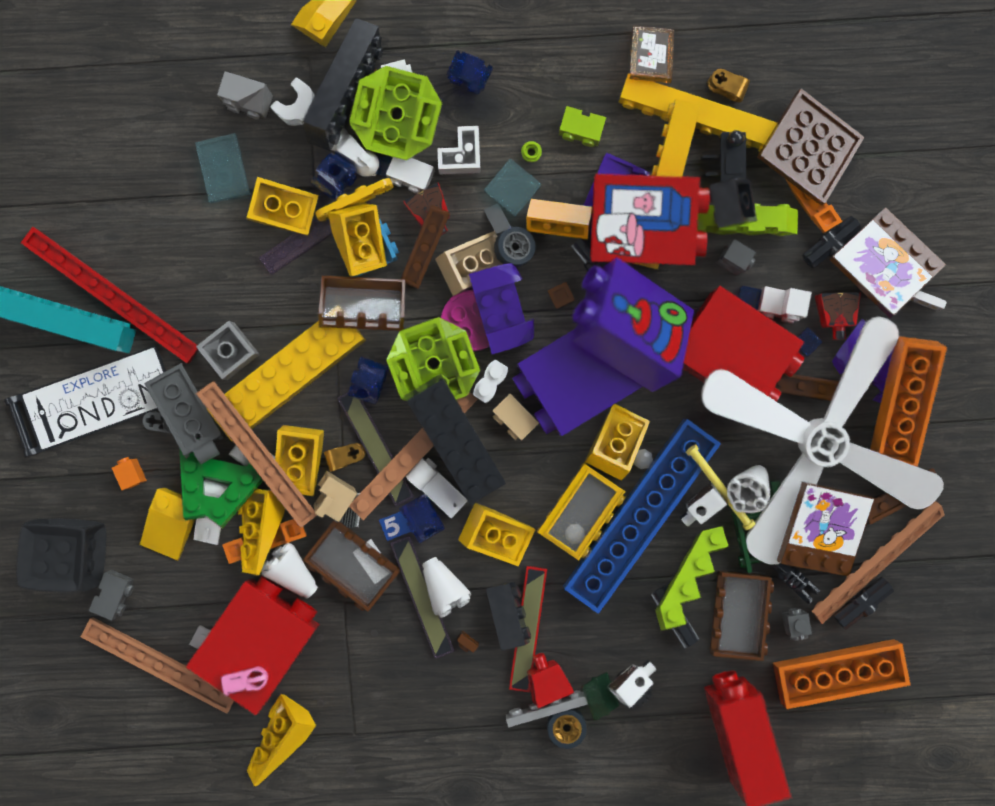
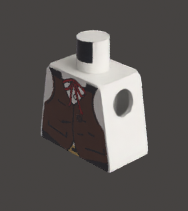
[680,482,727,527]
[607,660,656,707]

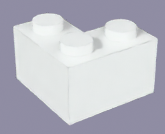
[437,126,480,174]
[756,286,812,323]

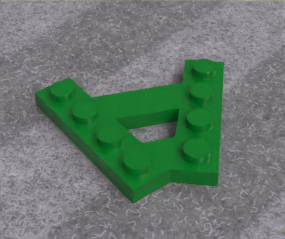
[179,438,264,529]

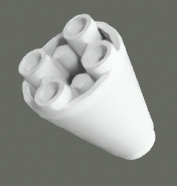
[727,465,770,513]
[261,542,318,599]
[422,557,472,618]

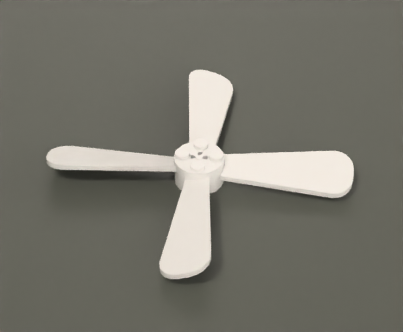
[701,317,944,565]

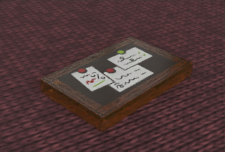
[630,26,674,83]

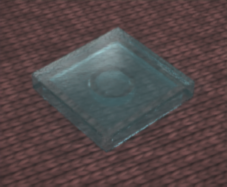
[484,159,542,217]

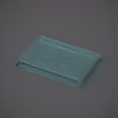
[195,133,250,203]

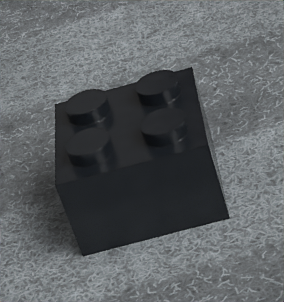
[710,179,757,228]

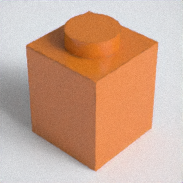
[112,457,147,490]

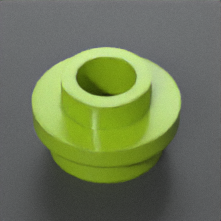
[521,141,542,162]

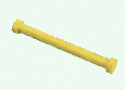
[686,445,756,530]

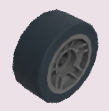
[494,227,535,268]

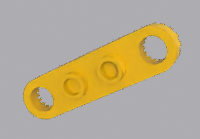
[315,178,394,221]

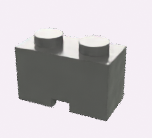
[716,239,756,276]
[89,570,134,621]

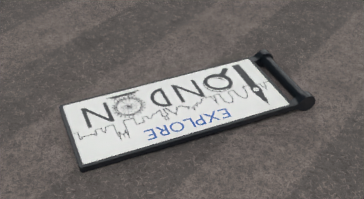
[4,346,166,458]

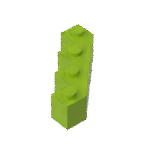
[697,203,798,236]
[655,526,728,631]

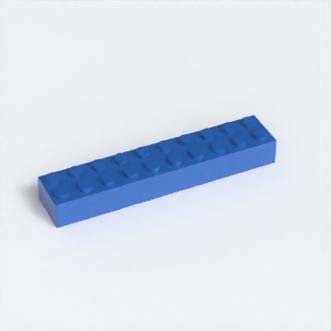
[563,419,721,614]

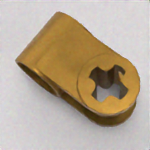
[707,69,750,102]
[324,443,366,472]

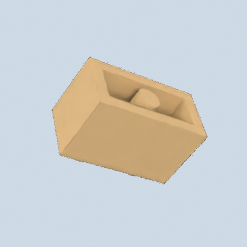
[493,394,539,441]

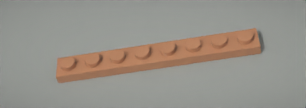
[196,381,317,528]
[349,392,478,520]
[812,501,945,624]
[80,617,234,714]

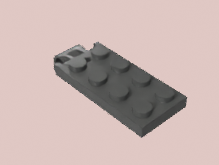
[144,363,224,464]

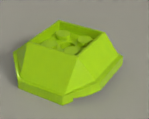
[349,66,442,161]
[386,317,480,401]

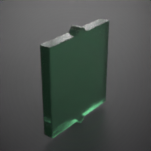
[582,672,619,721]

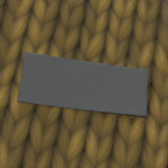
[484,203,511,234]

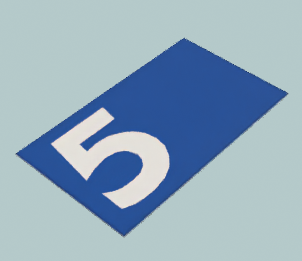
[379,506,423,541]

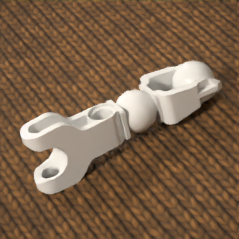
[270,78,379,177]

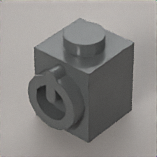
[782,608,812,641]

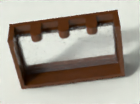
[318,276,405,331]
[303,520,401,611]
[710,570,774,661]

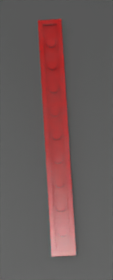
[21,227,199,364]

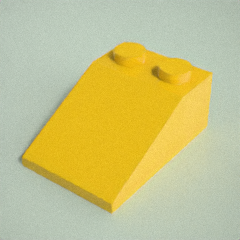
[246,177,319,236]
[328,203,387,276]
[585,404,650,481]
[275,425,324,496]
[140,488,196,560]
[458,503,535,566]

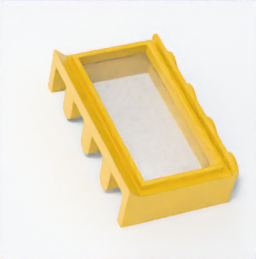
[537,463,626,561]

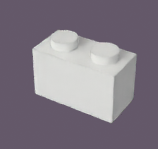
[386,157,435,194]

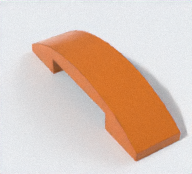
[786,180,843,233]
[222,519,307,564]

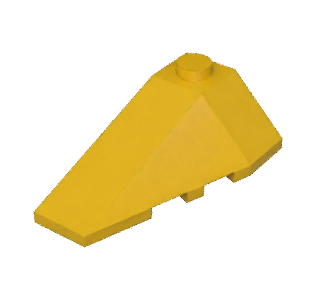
[291,0,357,48]
[238,489,285,575]
[247,694,316,786]

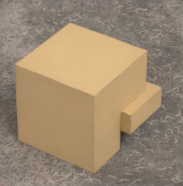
[313,471,357,522]

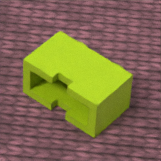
[559,106,606,147]

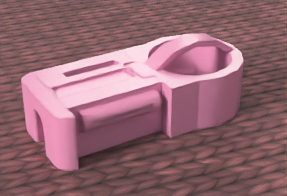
[221,667,268,695]

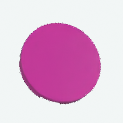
[441,290,489,352]

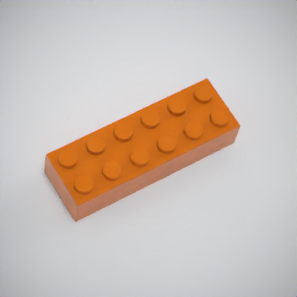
[870,336,947,467]
[773,639,910,709]

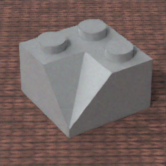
[217,71,273,119]
[196,321,260,380]

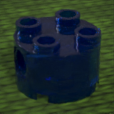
[446,50,493,95]
[311,151,357,200]
[348,357,389,405]
[399,494,445,544]

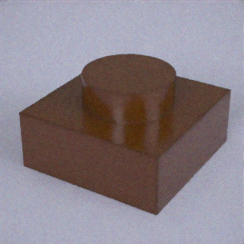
[547,282,575,310]
[457,630,479,653]

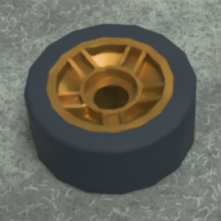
[547,708,587,749]

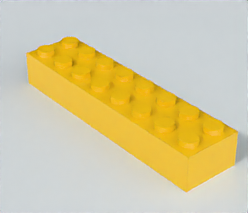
[206,306,366,441]

